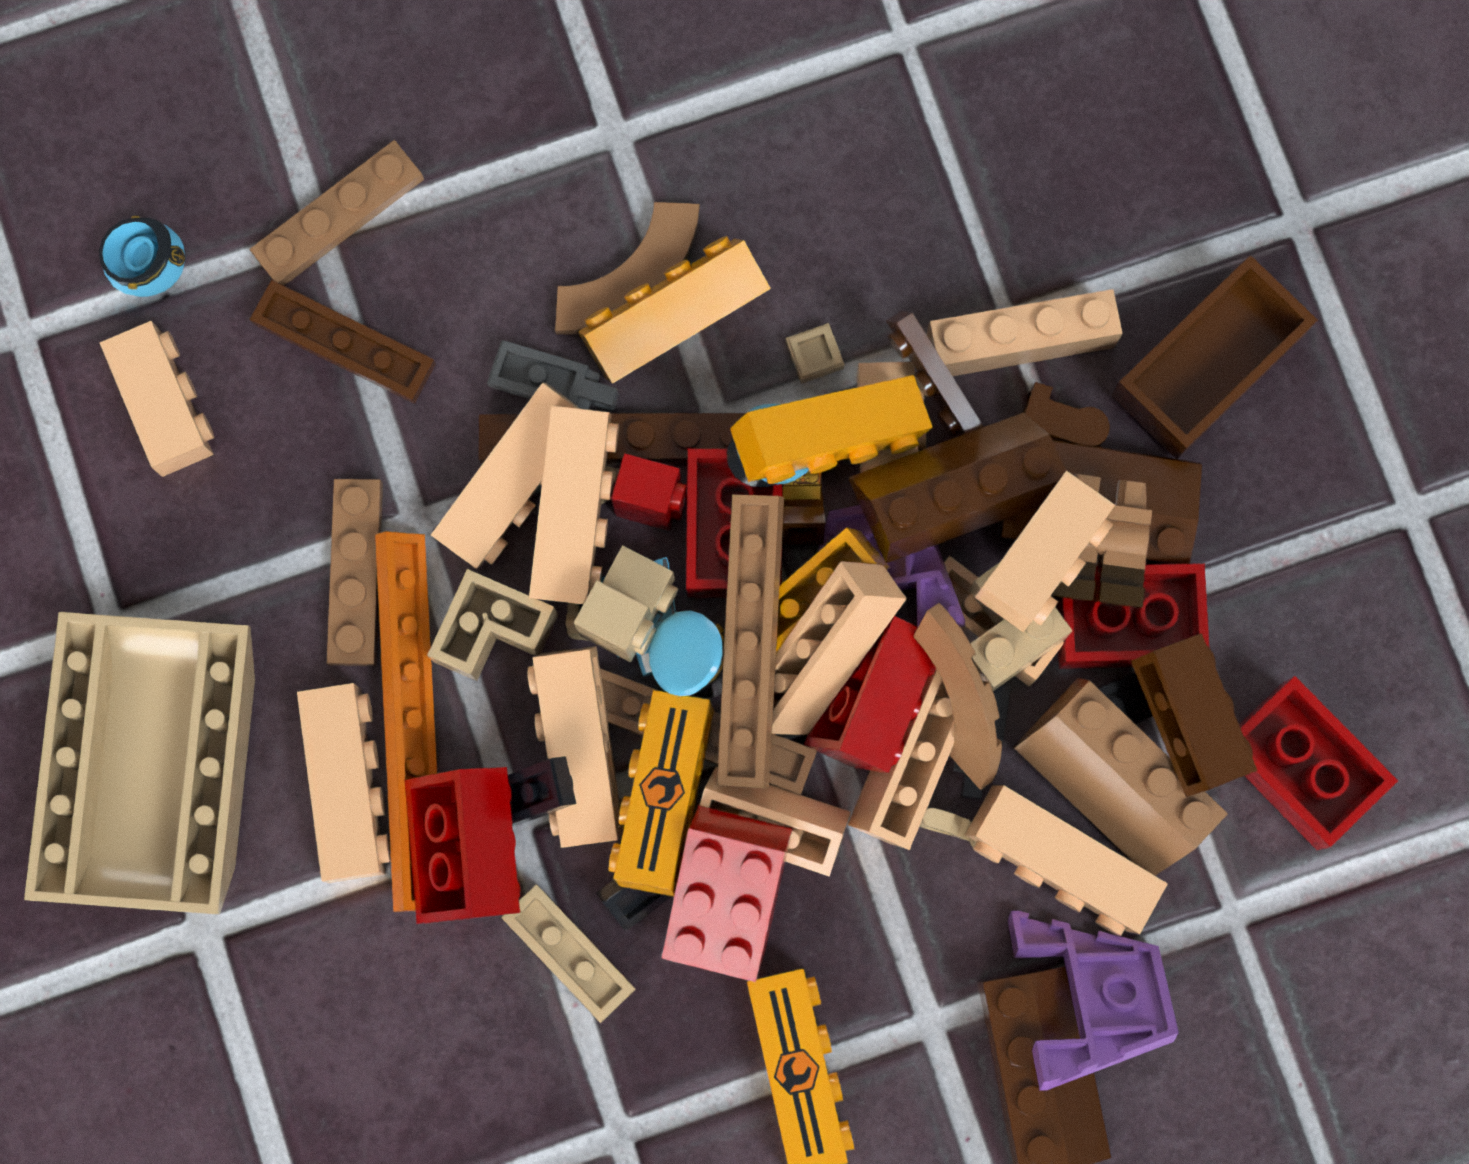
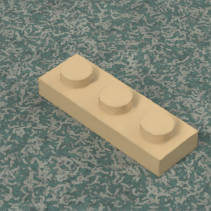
[502,884,636,1023]

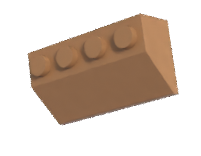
[1013,678,1228,876]

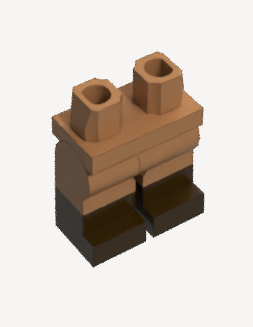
[1051,474,1152,608]

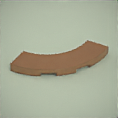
[555,202,700,335]
[913,603,1002,790]

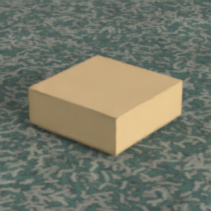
[785,323,845,384]

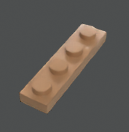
[249,140,424,286]
[327,479,383,666]

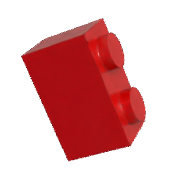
[611,453,687,531]

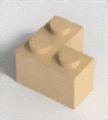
[573,545,678,662]
[969,563,1073,691]
[427,569,558,681]

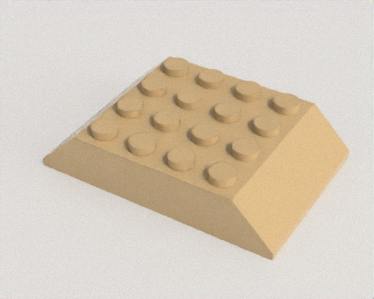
[24,612,255,915]

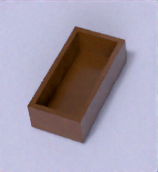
[1111,255,1318,459]

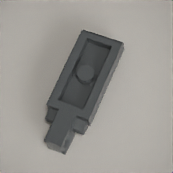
[487,340,620,412]

